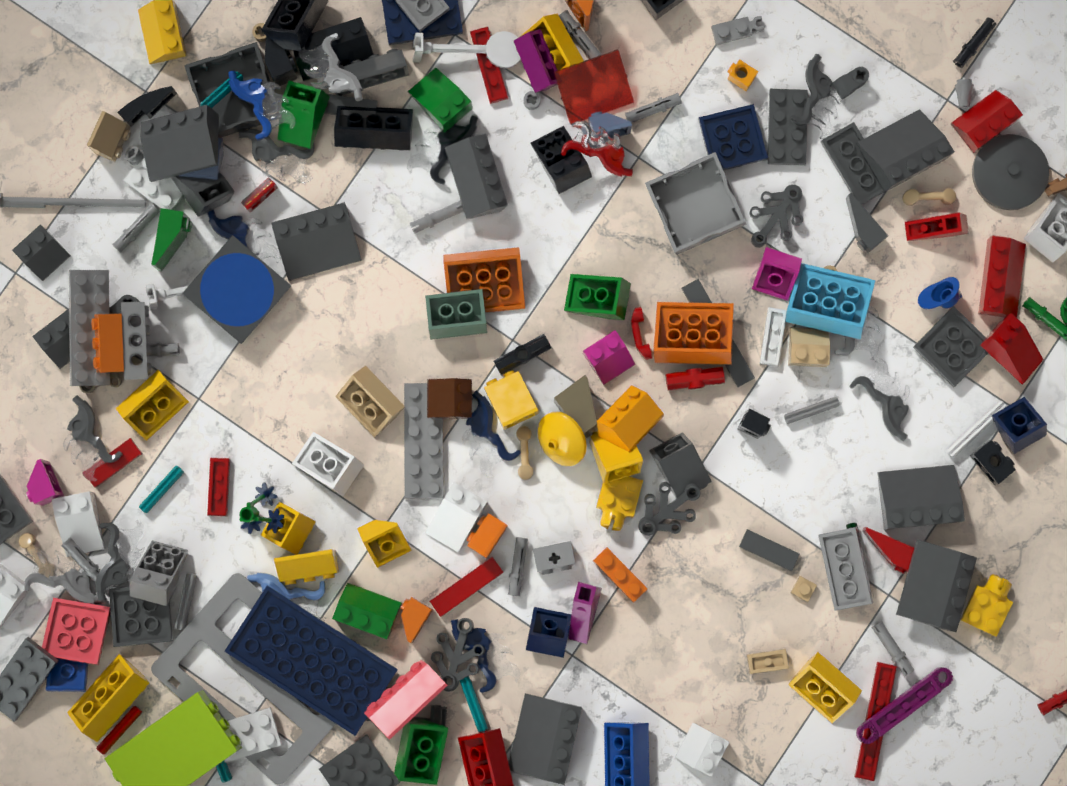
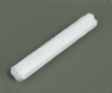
[947,401,1007,458]

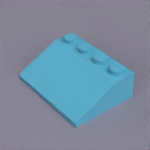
[786,263,875,340]

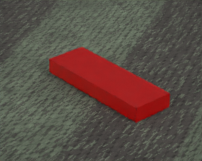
[83,438,143,488]
[207,458,230,516]

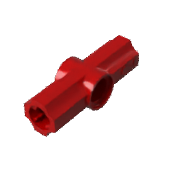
[665,366,725,391]

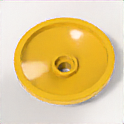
[538,412,587,466]

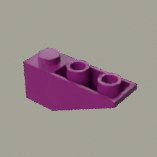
[569,582,602,644]

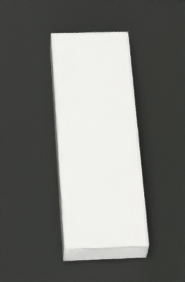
[759,307,787,367]

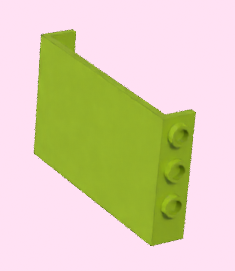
[104,690,242,786]

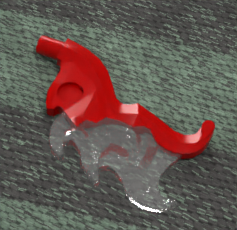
[561,121,633,177]

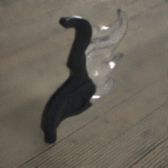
[407,116,478,185]

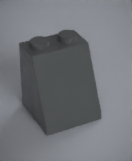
[649,432,712,498]

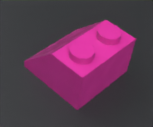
[752,247,802,301]
[583,330,635,385]
[26,459,64,506]

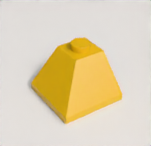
[357,520,412,568]

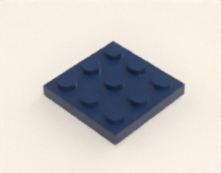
[698,104,768,170]

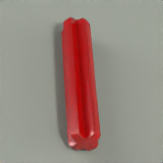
[96,706,142,754]

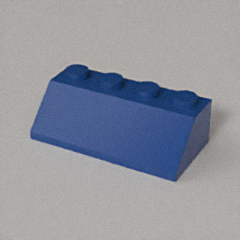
[604,722,650,786]

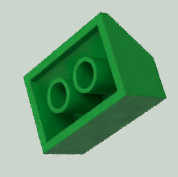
[332,583,402,639]
[394,718,449,785]

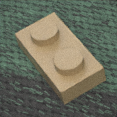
[747,649,789,674]

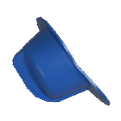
[918,277,962,309]

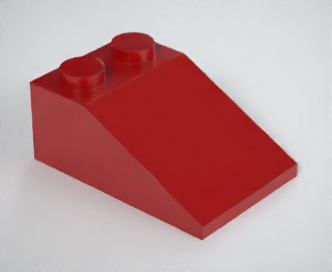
[980,313,1044,384]

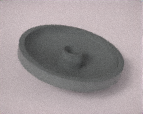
[972,134,1049,210]

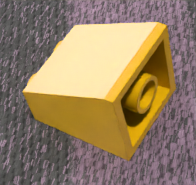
[484,370,538,430]
[589,431,643,484]

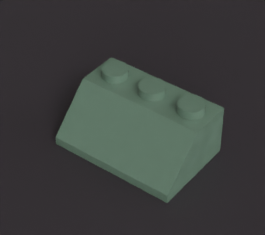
[425,289,487,340]

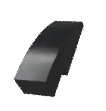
[117,86,177,127]

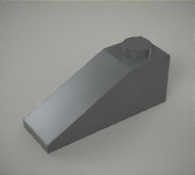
[846,193,888,253]

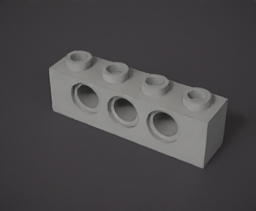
[121,302,151,380]

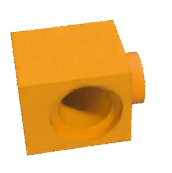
[727,59,759,91]

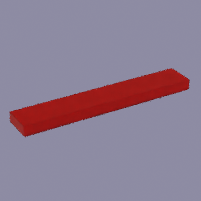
[854,662,897,781]

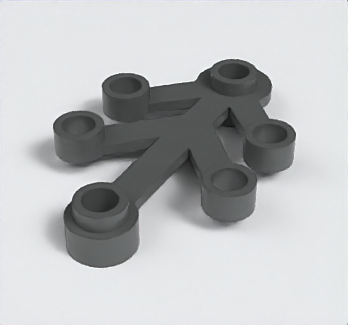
[749,185,803,248]
[638,482,700,536]
[431,618,485,692]

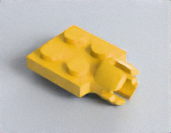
[596,476,643,531]
[960,574,1013,637]

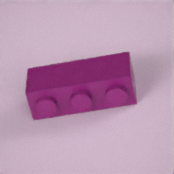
[514,29,562,93]

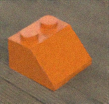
[466,513,508,559]
[400,597,433,643]

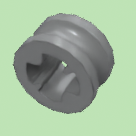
[523,91,540,110]
[125,146,144,166]

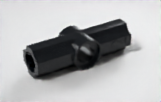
[493,334,552,376]

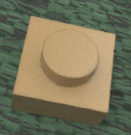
[790,576,817,602]

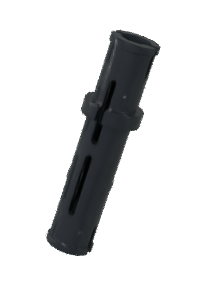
[953,17,997,68]

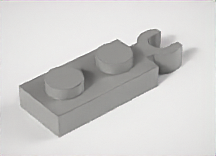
[711,16,765,45]

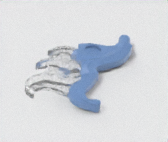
[247,573,326,621]

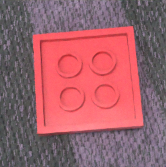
[42,598,111,665]

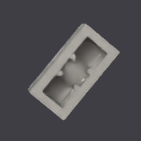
[533,541,575,575]

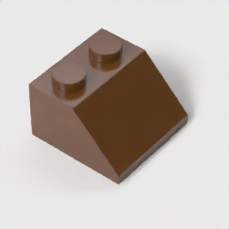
[427,378,472,419]

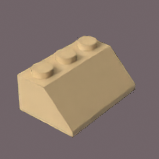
[335,366,405,438]

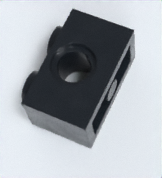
[737,408,771,439]
[970,440,1016,485]

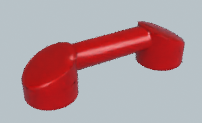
[631,307,652,360]

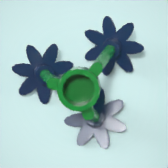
[239,482,284,534]

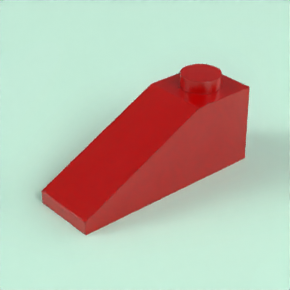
[905,212,969,241]
[862,527,914,574]

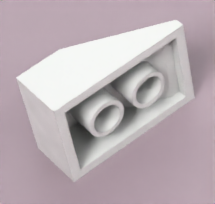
[1023,193,1067,262]
[292,432,364,497]
[425,482,488,552]
[52,491,105,557]
[0,564,31,628]

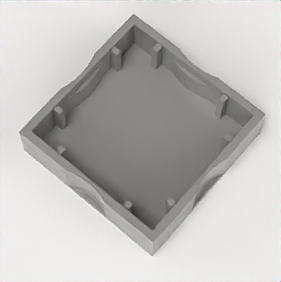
[645,152,747,255]

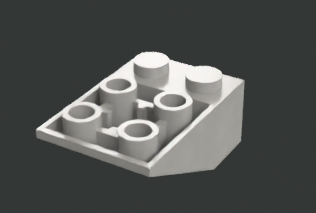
[129,540,188,606]

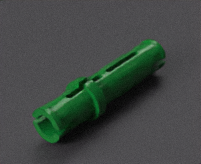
[1022,297,1067,341]

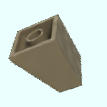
[554,375,597,438]

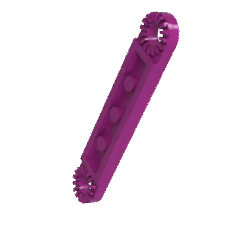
[856,667,953,744]

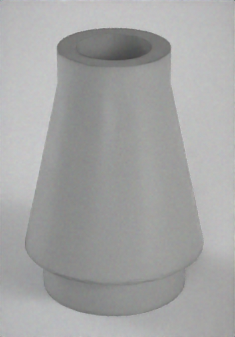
[955,79,974,107]

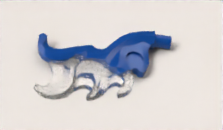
[228,71,296,140]

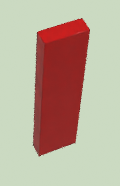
[470,27,508,104]
[429,557,504,617]

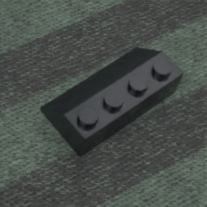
[261,0,328,51]
[293,17,374,81]
[334,106,413,151]

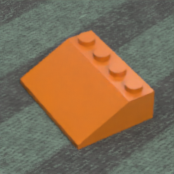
[443,247,525,312]
[653,302,734,365]

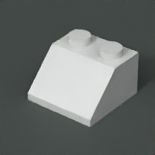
[675,723,729,777]

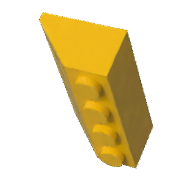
[67,654,149,742]

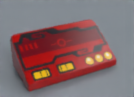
[241,178,278,212]

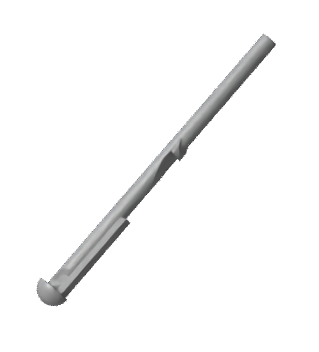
[0,193,146,208]

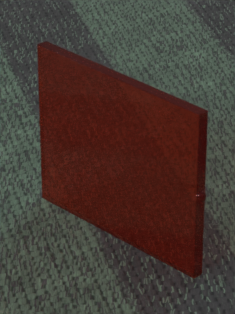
[554,49,634,125]

